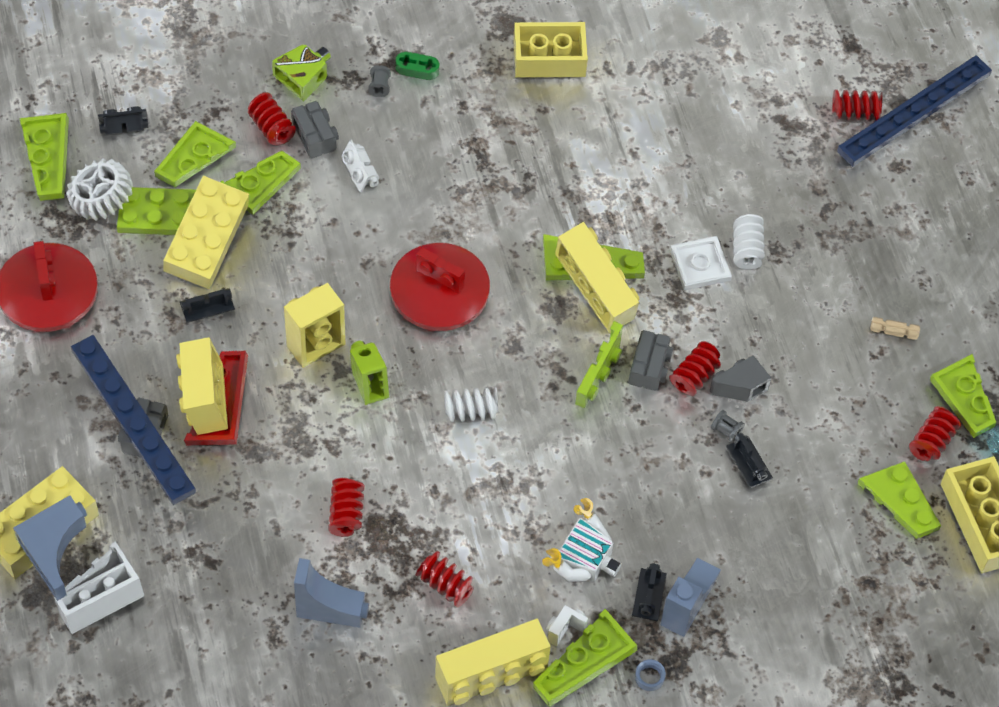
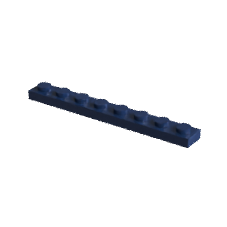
[837,55,992,167]
[71,335,196,505]

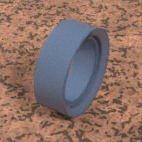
[635,659,666,691]

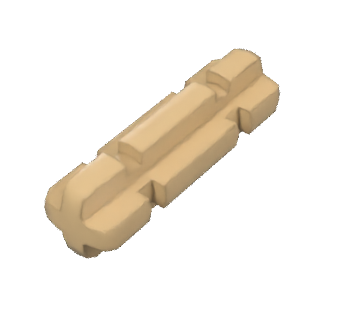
[870,317,920,340]

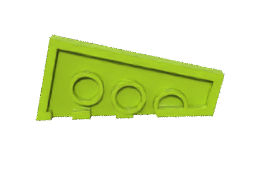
[19,113,69,201]
[543,234,645,281]
[533,609,637,707]

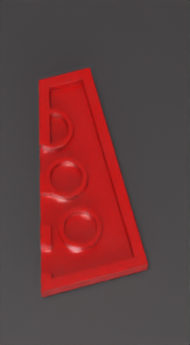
[184,351,248,446]

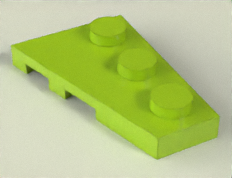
[154,121,236,187]
[220,151,301,215]
[575,321,623,408]
[930,354,996,438]
[858,461,941,539]

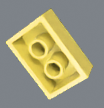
[513,22,588,78]
[284,283,346,368]
[176,337,228,435]

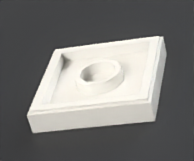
[670,236,732,290]

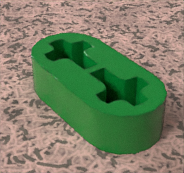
[396,52,440,80]

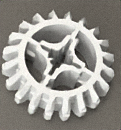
[66,158,133,221]

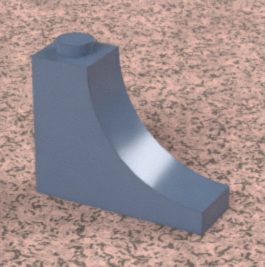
[13,496,87,601]
[294,558,369,628]
[660,558,721,637]

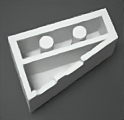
[54,541,144,634]

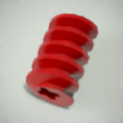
[832,89,883,121]
[248,92,296,146]
[669,341,721,396]
[909,406,961,461]
[328,478,365,537]
[415,551,474,608]

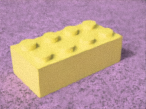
[163,176,249,290]
[555,222,640,334]
[941,456,999,574]
[0,466,99,579]
[435,618,551,706]

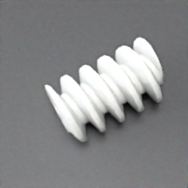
[733,214,765,270]
[445,387,498,422]

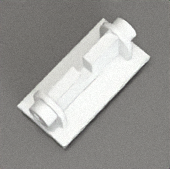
[341,140,379,192]

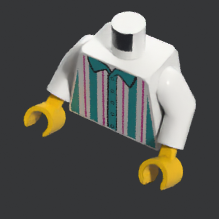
[542,498,622,582]

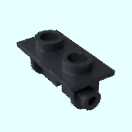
[98,106,149,135]
[180,287,235,323]
[726,433,773,488]
[632,563,667,622]

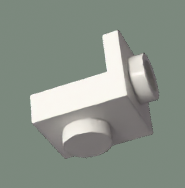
[546,605,588,647]

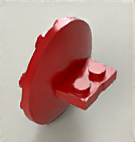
[0,241,98,332]
[390,243,490,331]

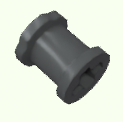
[368,65,391,97]
[711,410,745,443]

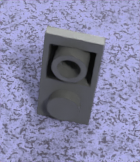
[710,355,771,402]

